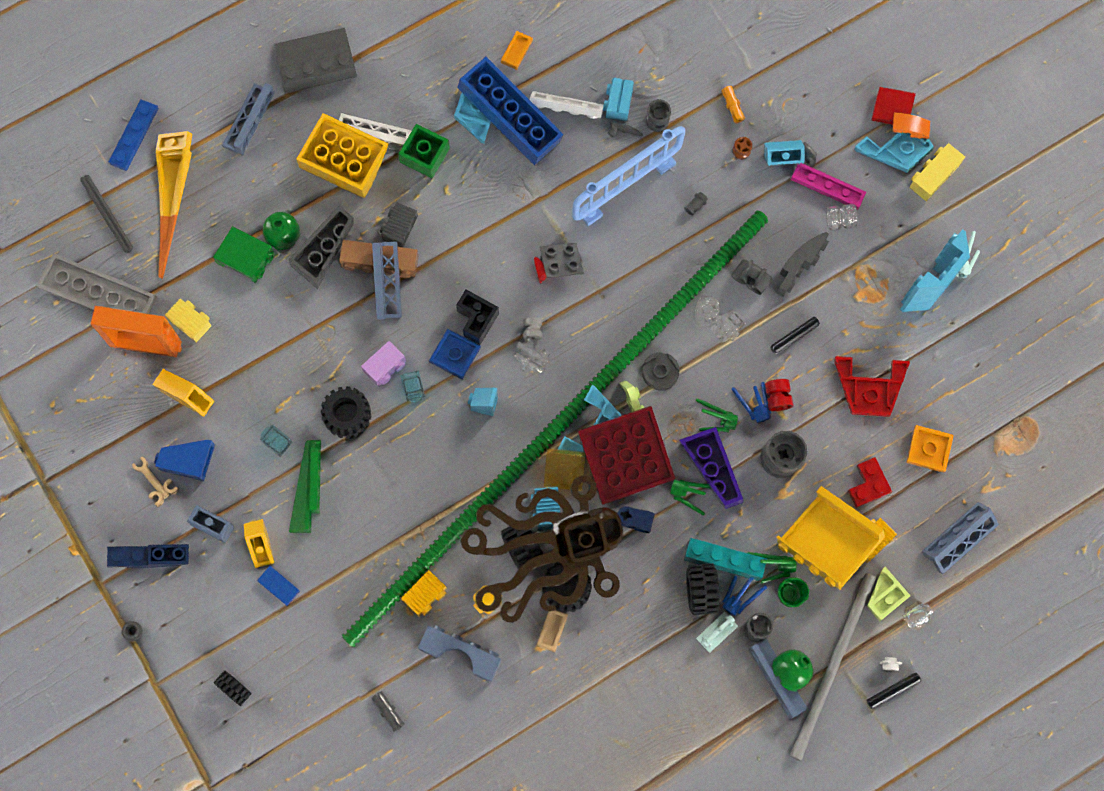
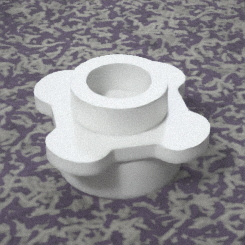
[880,657,902,671]

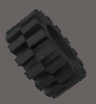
[213,670,252,706]

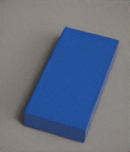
[257,566,300,606]

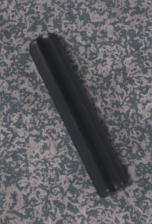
[770,317,820,354]
[866,673,921,709]

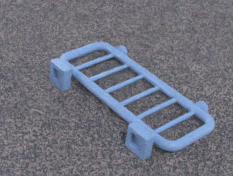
[572,126,686,226]

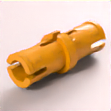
[721,86,745,123]

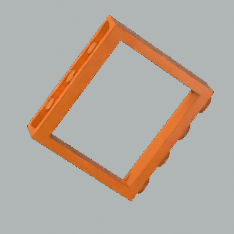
[90,306,182,358]

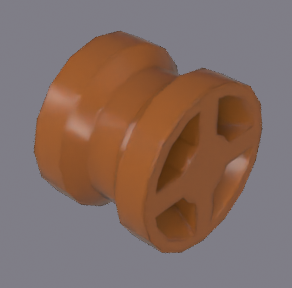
[733,137,753,160]

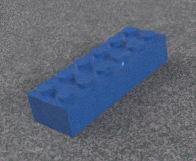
[457,56,564,165]

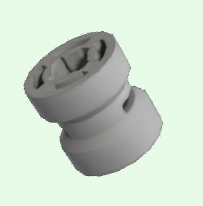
[523,317,542,341]

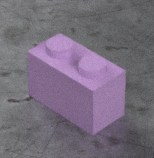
[361,341,406,387]

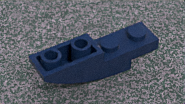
[107,544,189,569]

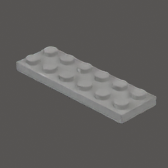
[37,254,157,314]

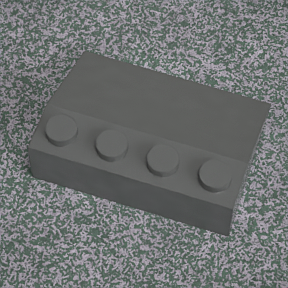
[274,28,357,94]

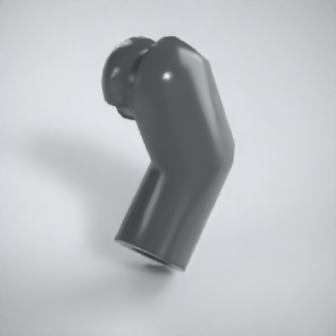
[803,142,817,167]

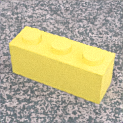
[909,143,965,201]

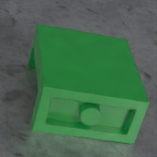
[213,226,274,283]

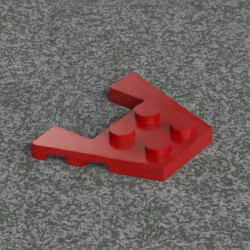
[834,356,910,417]

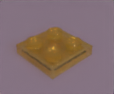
[543,448,585,491]

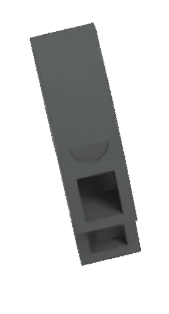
[777,232,829,297]

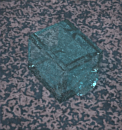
[400,370,425,402]
[260,425,293,457]

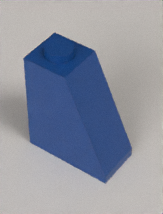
[154,440,215,481]

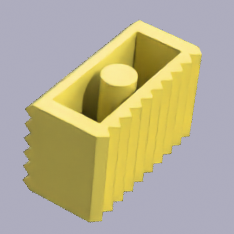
[165,298,211,343]

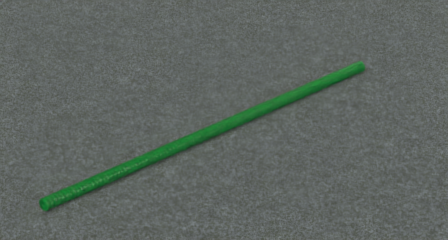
[342,210,768,647]

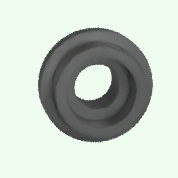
[122,621,143,642]

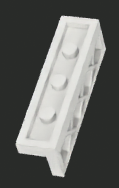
[339,113,411,151]

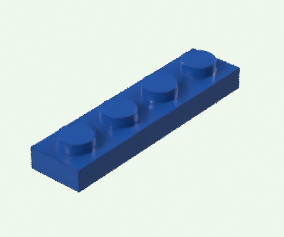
[108,99,159,171]

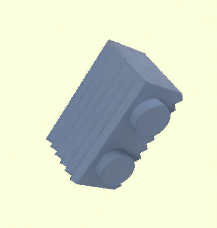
[187,505,234,543]

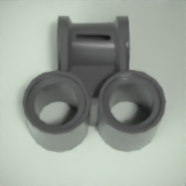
[732,259,772,295]

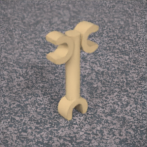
[132,457,179,507]

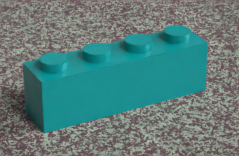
[684,538,767,581]

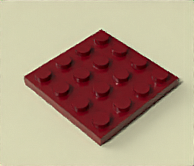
[577,406,675,505]

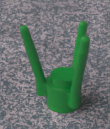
[696,398,738,433]
[670,479,711,515]
[748,552,797,583]

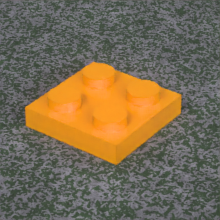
[906,425,954,473]

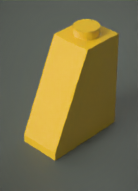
[152,369,214,417]

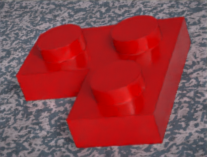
[848,457,892,508]

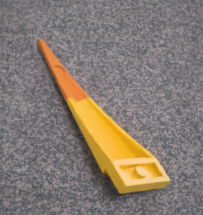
[156,131,192,279]

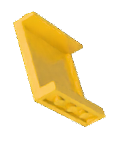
[776,486,885,590]

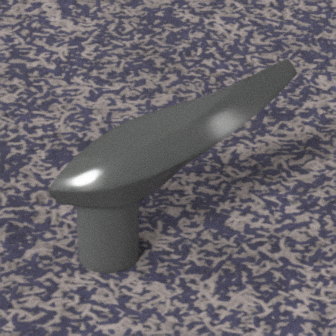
[608,121,643,137]

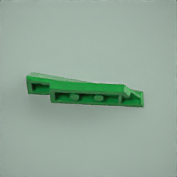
[289,440,321,533]

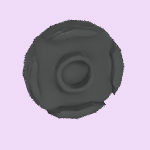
[642,352,680,390]

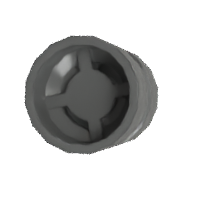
[646,99,671,132]
[744,613,773,642]

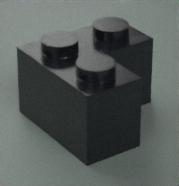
[456,289,499,345]

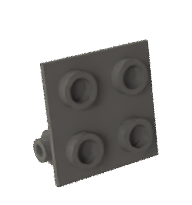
[540,243,584,278]

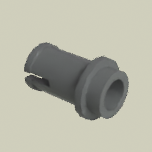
[685,192,708,216]

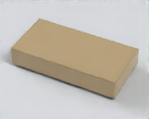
[536,610,568,653]

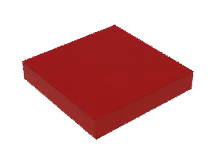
[871,87,916,125]

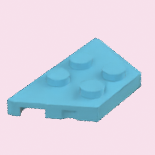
[454,93,491,144]

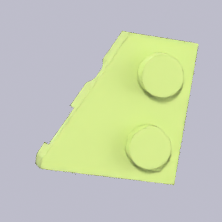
[619,381,644,412]
[867,567,910,621]

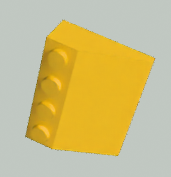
[296,113,389,198]

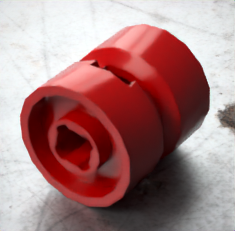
[765,379,794,412]

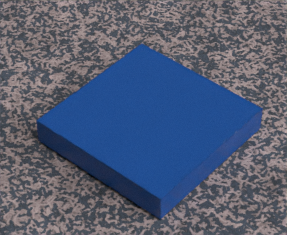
[429,329,481,380]

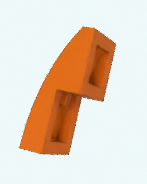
[892,112,930,139]

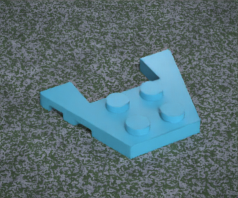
[855,113,934,173]
[557,385,621,457]

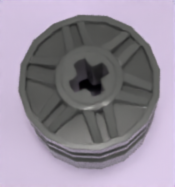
[760,431,807,478]

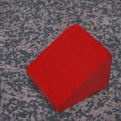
[534,257,546,284]

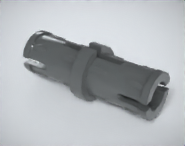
[371,691,405,732]

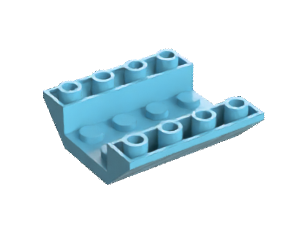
[900,229,970,312]

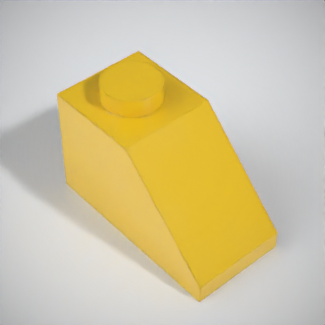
[244,519,274,568]

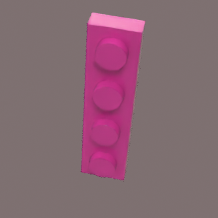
[791,163,866,210]

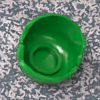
[777,577,809,607]

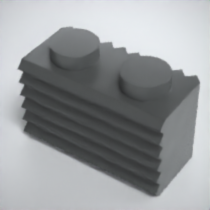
[380,202,418,248]

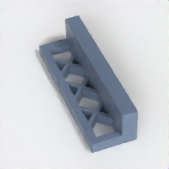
[222,83,275,155]
[372,242,402,319]
[922,502,999,574]
[749,639,807,720]

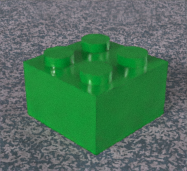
[398,124,450,178]

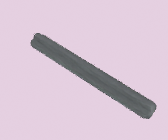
[80,175,133,252]

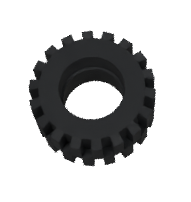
[321,386,371,439]
[501,520,543,570]
[542,562,592,613]
[686,563,720,615]

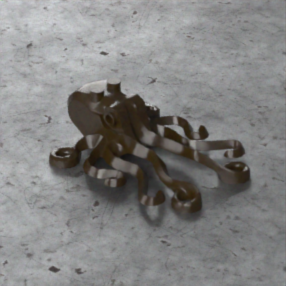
[460,475,623,623]

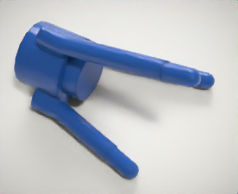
[732,382,771,423]
[722,576,767,616]

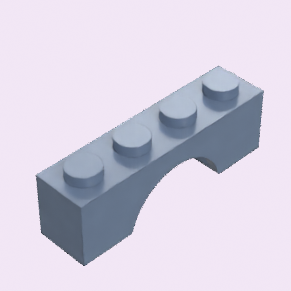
[418,625,501,683]

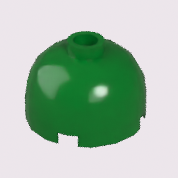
[263,212,300,250]
[772,649,813,691]

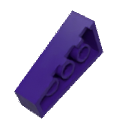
[679,427,743,509]

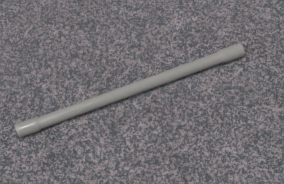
[790,573,876,761]

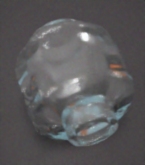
[902,601,934,631]

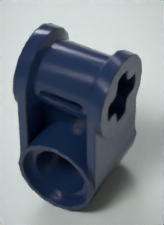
[617,506,655,533]

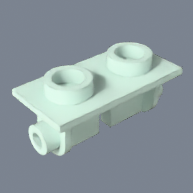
[696,612,738,653]

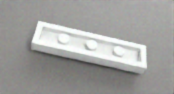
[530,91,604,119]

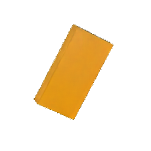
[501,31,533,70]

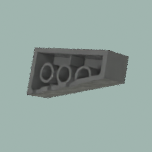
[288,205,354,289]

